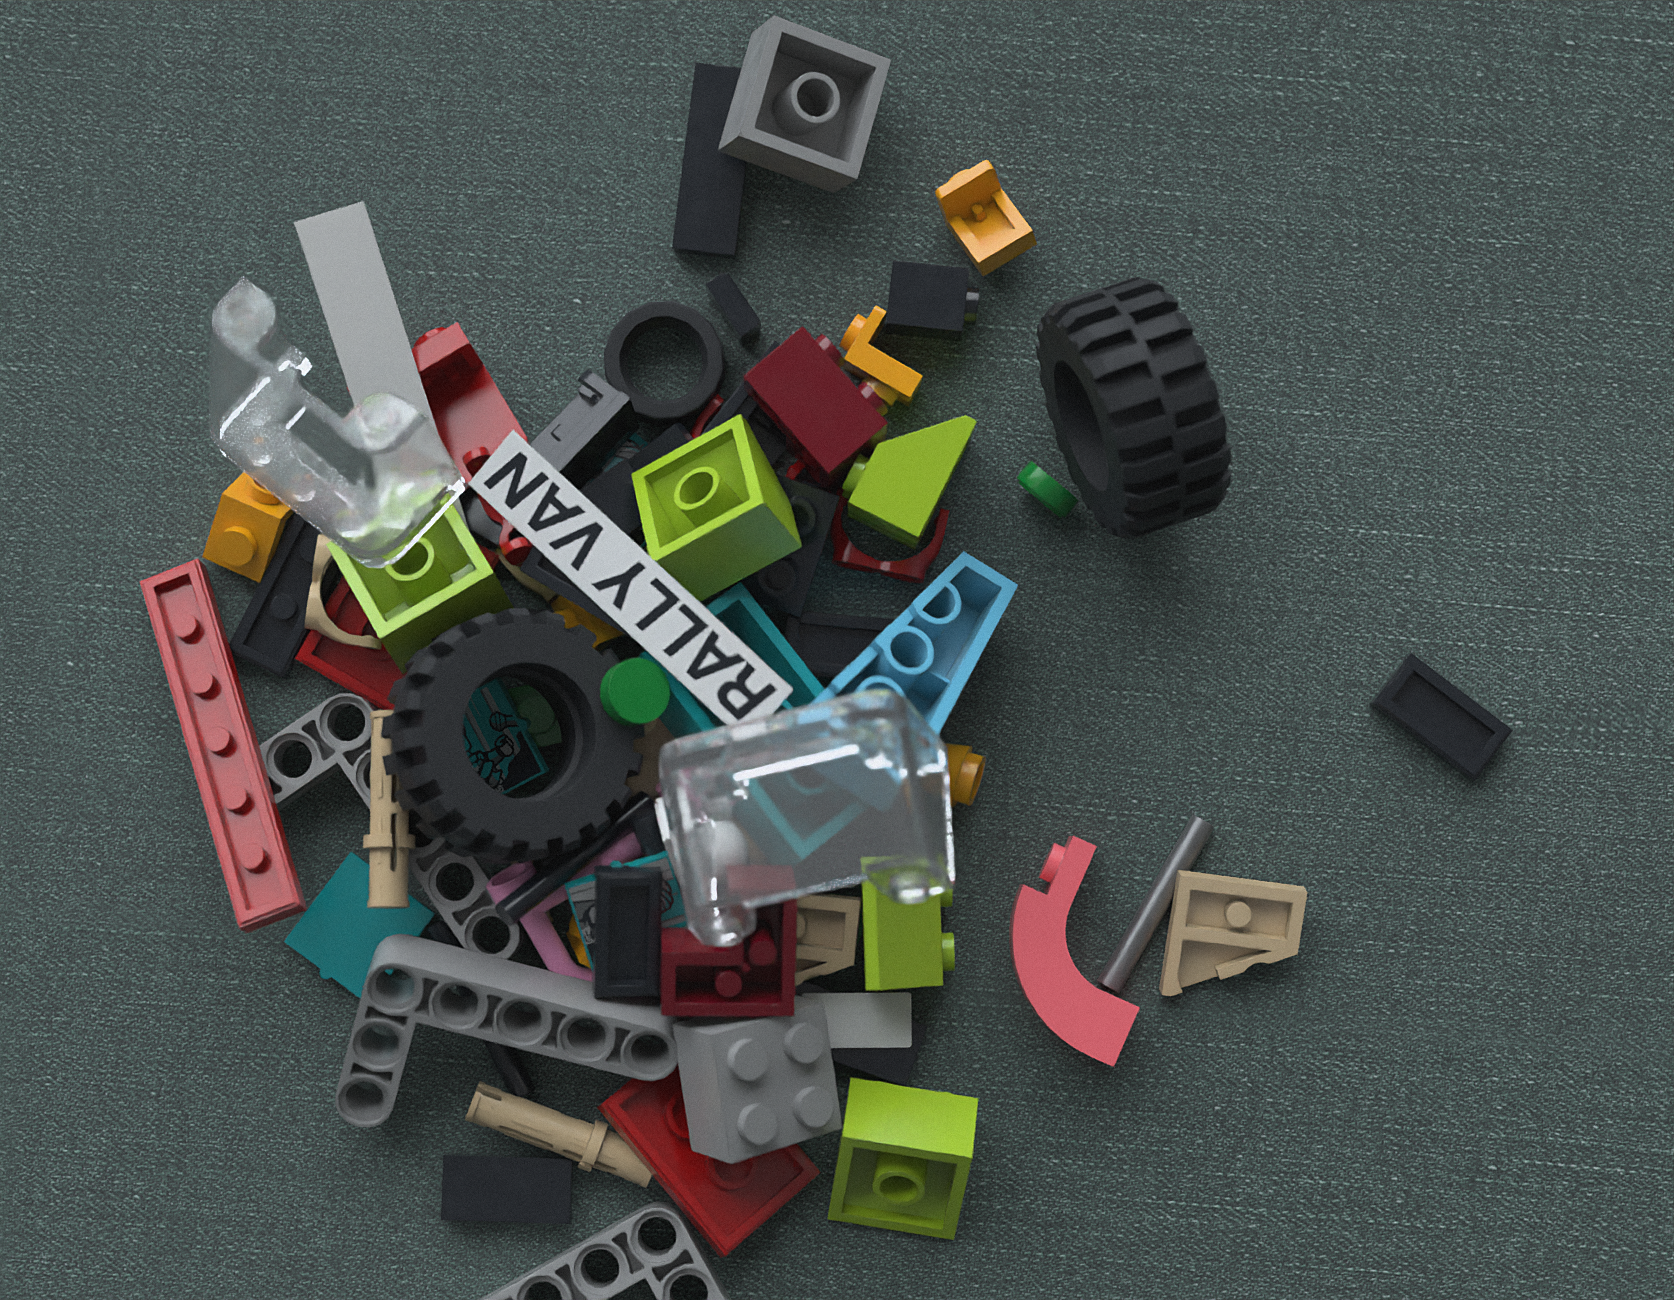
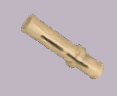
[363,710,415,909]
[465,1081,652,1188]

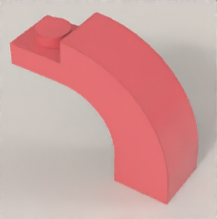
[1009,836,1140,1067]

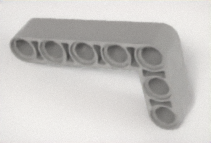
[259,693,525,960]
[335,934,682,1128]
[479,1201,731,1300]

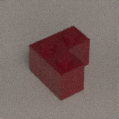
[743,326,889,493]
[660,865,798,1016]

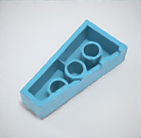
[773,551,1018,814]

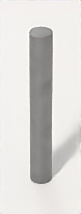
[1097,815,1214,993]

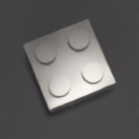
[718,15,891,193]
[672,995,843,1164]

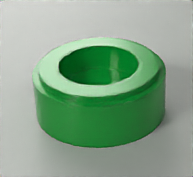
[1016,460,1079,518]
[600,658,670,726]

